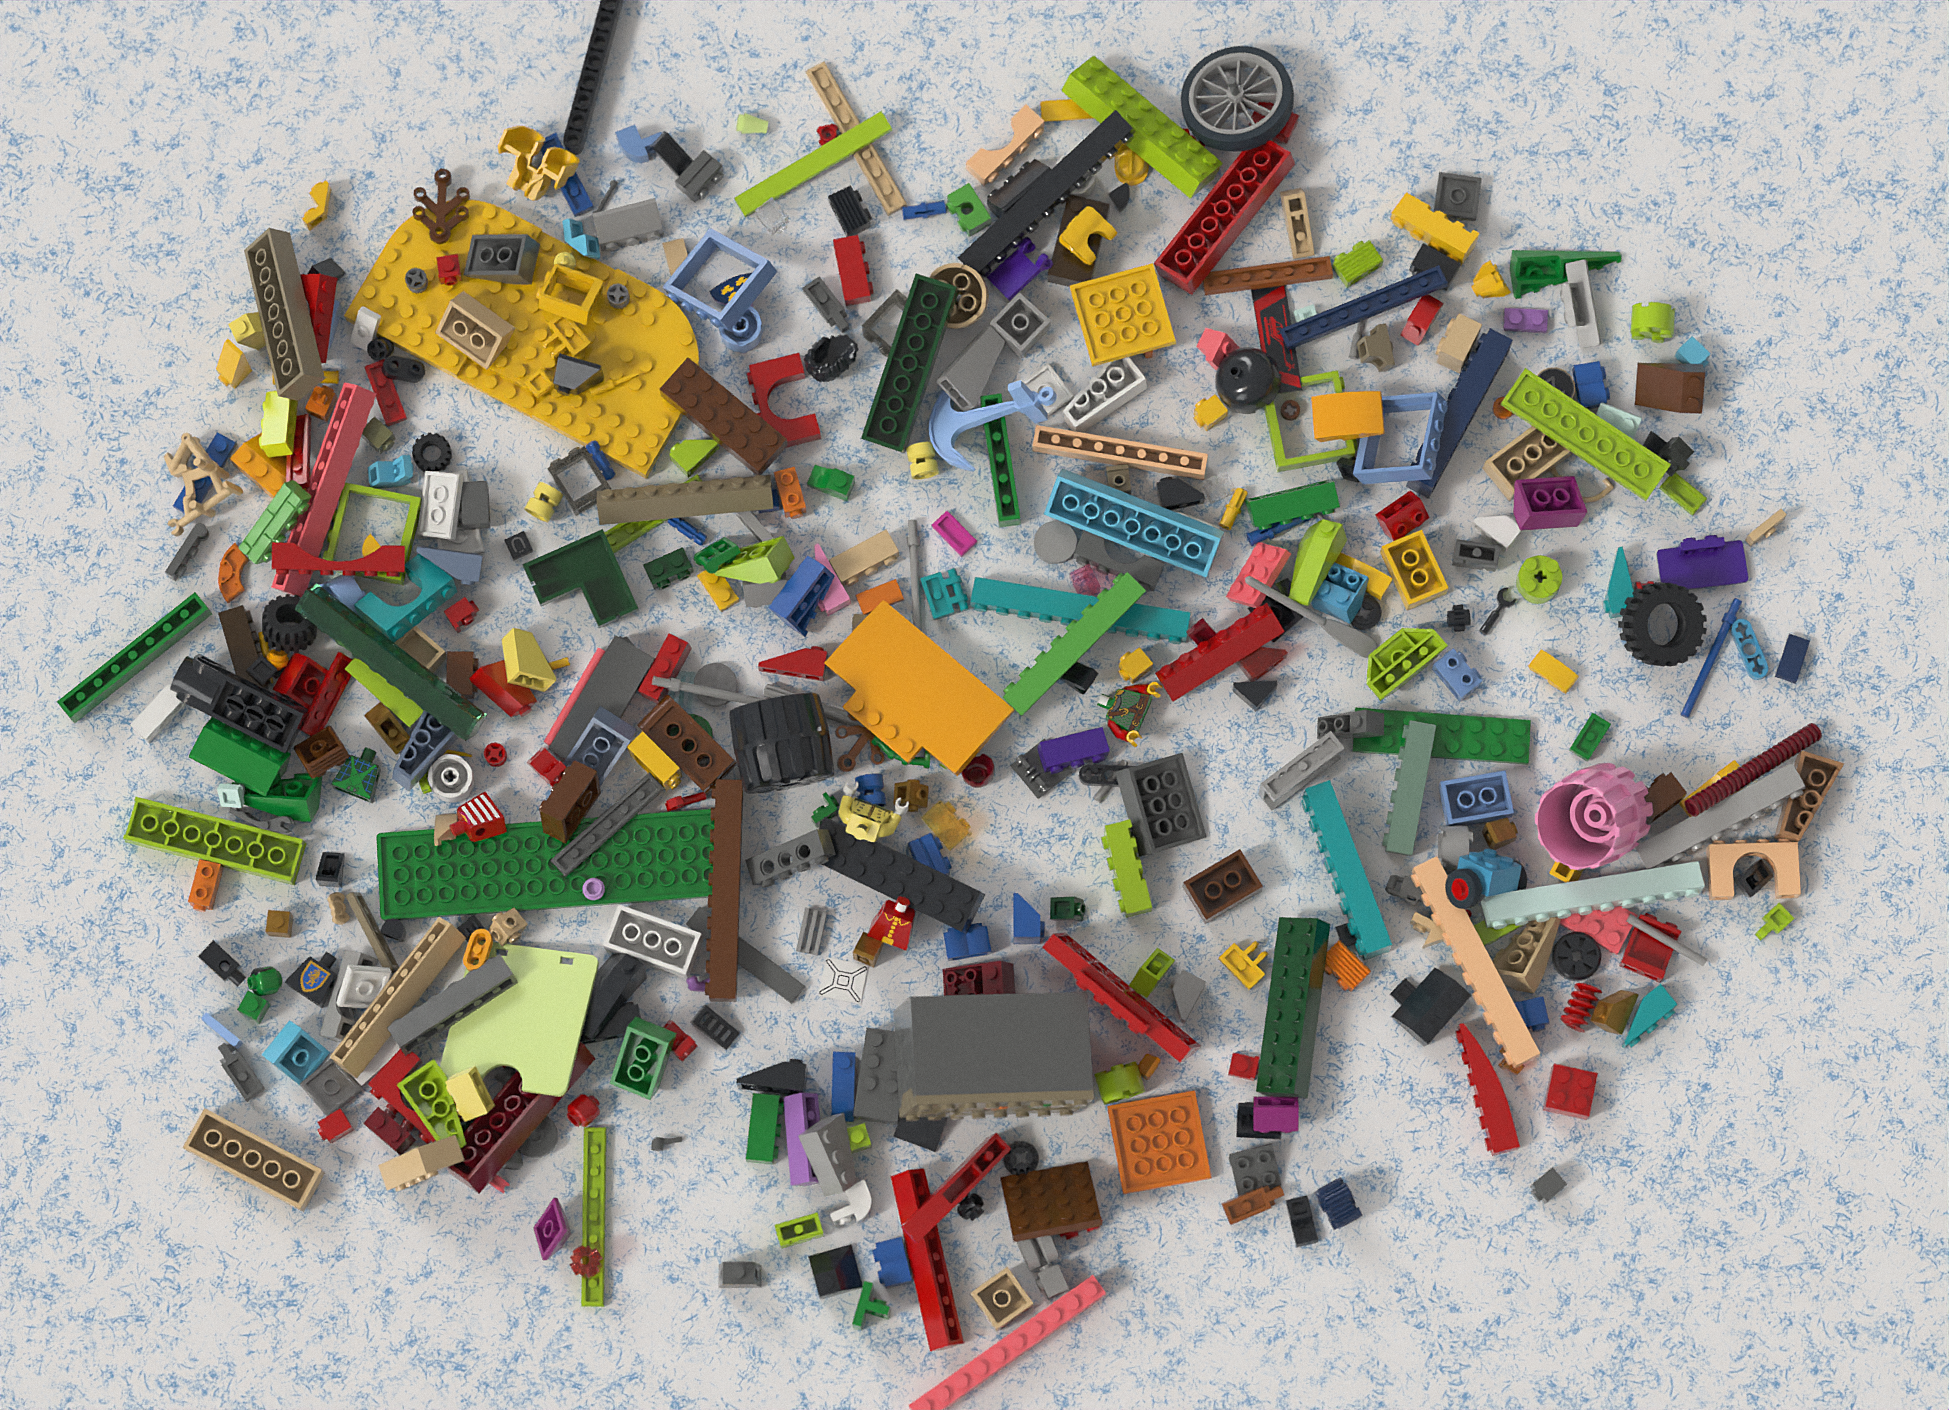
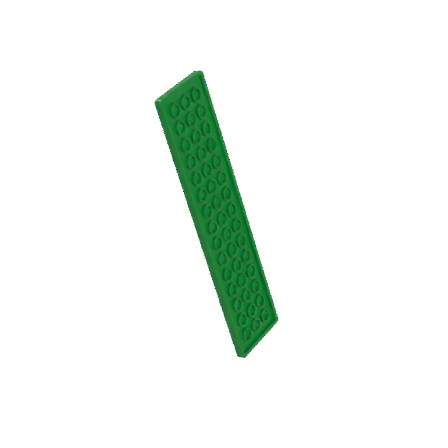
[376,809,715,921]

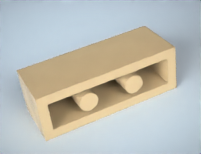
[829,529,899,587]

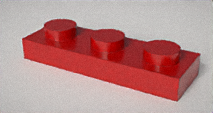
[364,359,407,427]

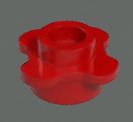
[817,124,838,146]

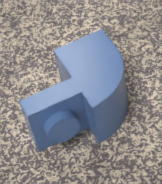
[615,124,662,163]

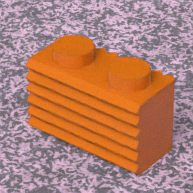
[1324,940,1371,992]

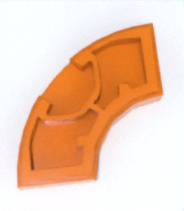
[218,543,249,603]

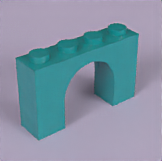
[354,554,458,644]

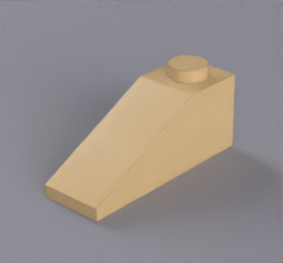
[1280,188,1314,259]

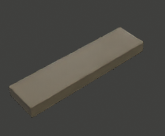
[346,892,399,973]

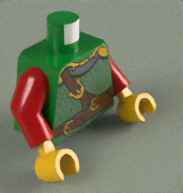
[1097,682,1163,747]

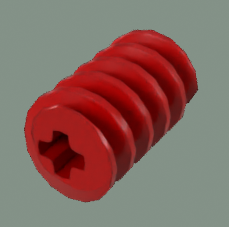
[1560,983,1602,1033]

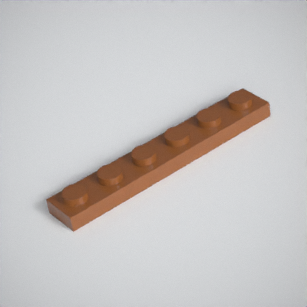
[1203,256,1333,296]

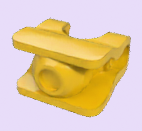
[1059,206,1117,265]

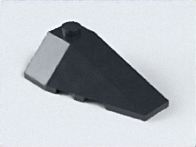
[581,953,647,1041]

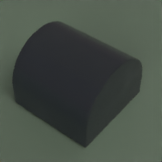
[381,918,406,942]

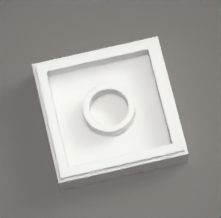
[1022,363,1074,423]
[336,965,391,1008]

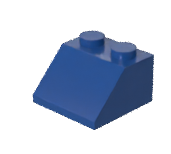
[1013,893,1045,944]

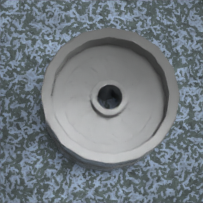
[1017,1235,1059,1271]

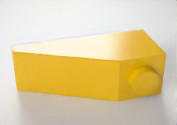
[216,339,253,389]

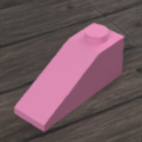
[814,544,851,616]

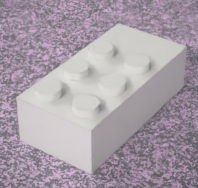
[603,904,704,979]

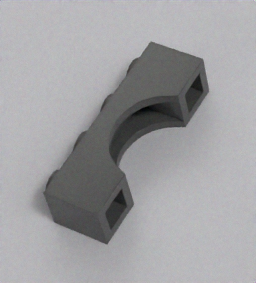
[1073,530,1164,592]

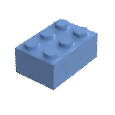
[1438,770,1514,826]

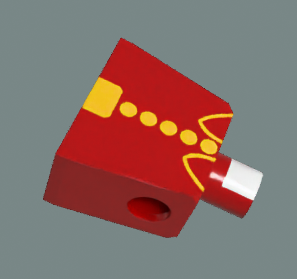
[867,896,916,950]

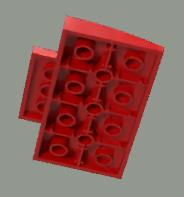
[1042,933,1201,1063]

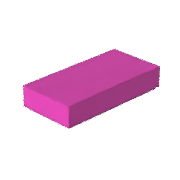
[931,511,977,557]

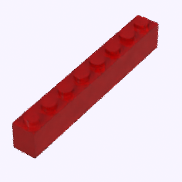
[890,1168,964,1352]

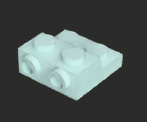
[1596,402,1642,440]

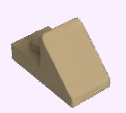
[1410,912,1444,949]

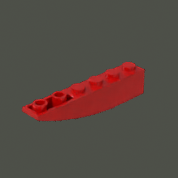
[1455,1023,1520,1156]
[901,1133,1011,1243]

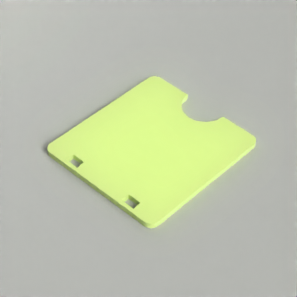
[440,941,599,1096]

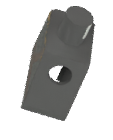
[718,1262,761,1288]

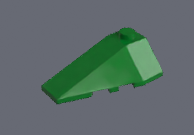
[232,773,322,822]

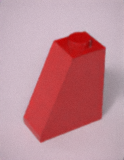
[469,660,537,717]

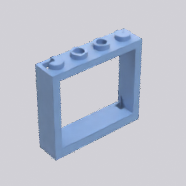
[663,228,777,331]
[1353,392,1448,484]

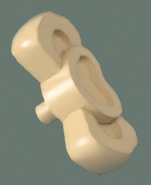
[327,892,350,925]

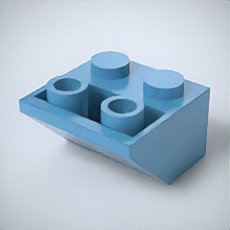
[1311,562,1369,624]

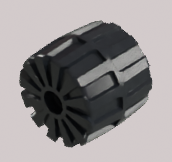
[729,693,834,794]

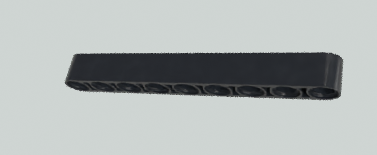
[563,0,624,155]

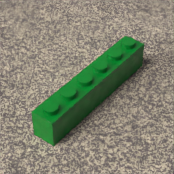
[980,393,1021,528]

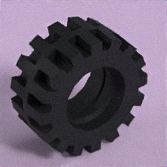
[412,432,452,472]

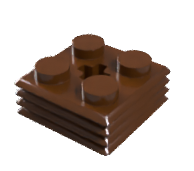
[293,726,350,778]

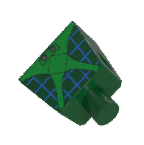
[331,747,381,804]

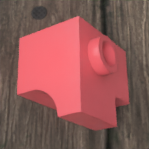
[1196,328,1240,370]

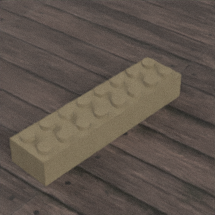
[244,228,325,401]

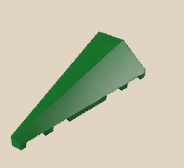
[1509,250,1622,299]

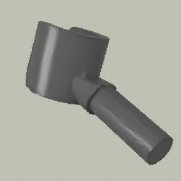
[651,1136,683,1151]

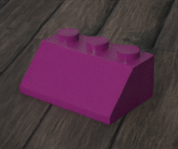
[1513,476,1587,530]

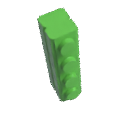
[239,480,311,564]

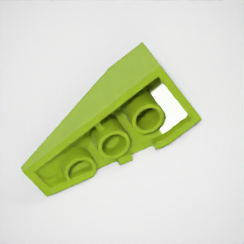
[1289,519,1347,606]
[397,1059,467,1149]

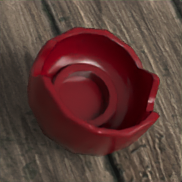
[961,753,995,788]

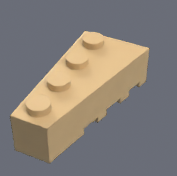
[378,1135,464,1192]

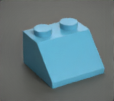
[262,1020,330,1085]

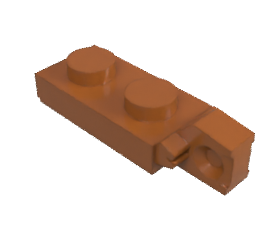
[1221,1185,1284,1225]

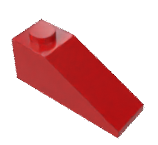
[758,646,828,682]

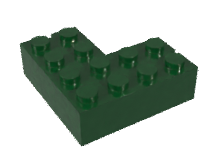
[522,529,639,628]

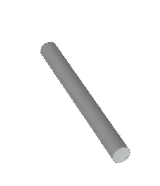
[1626,914,1707,966]

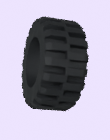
[1618,582,1707,667]

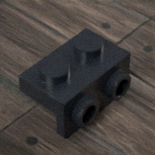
[1236,1102,1282,1139]

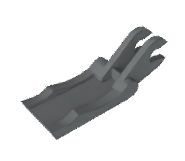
[230,807,295,833]

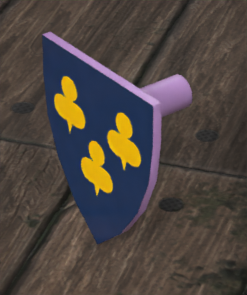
[709,273,753,307]

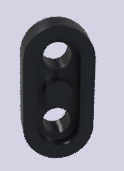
[381,356,426,383]

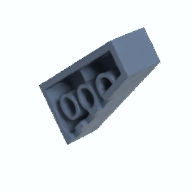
[392,694,467,791]

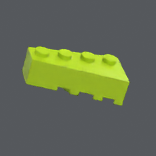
[1101,819,1152,918]

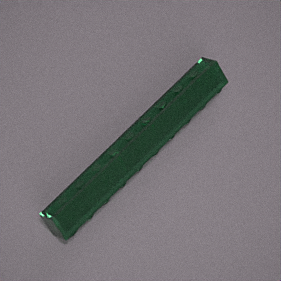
[295,583,487,741]

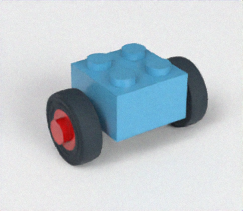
[1445,849,1527,909]

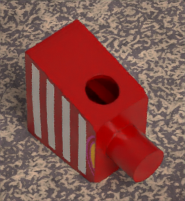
[450,791,507,842]

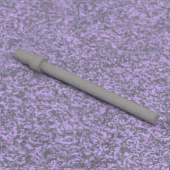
[907,519,922,632]
[652,676,765,704]

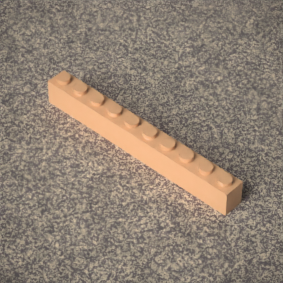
[1411,856,1540,1068]

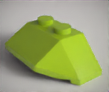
[1366,628,1448,701]

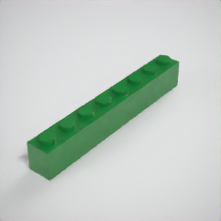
[57,592,212,724]

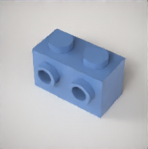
[1432,648,1482,702]

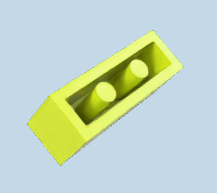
[259,390,298,458]

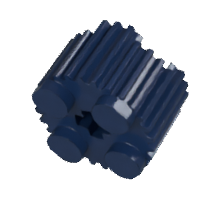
[1314,1177,1363,1230]

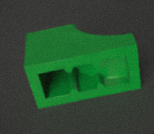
[807,464,855,502]

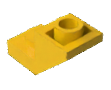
[302,180,331,231]

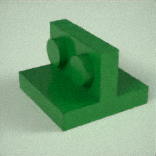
[852,1281,891,1331]

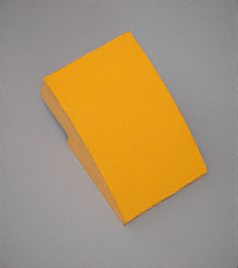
[1311,391,1385,442]

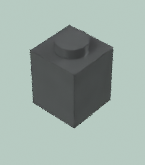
[1530,1167,1567,1204]

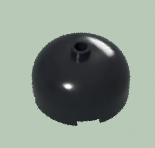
[1215,347,1281,414]

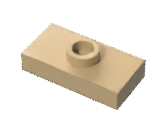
[1745,509,1787,546]

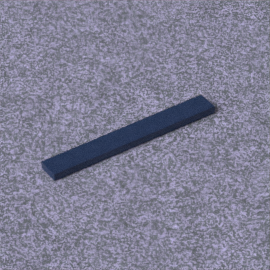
[1279,265,1448,350]

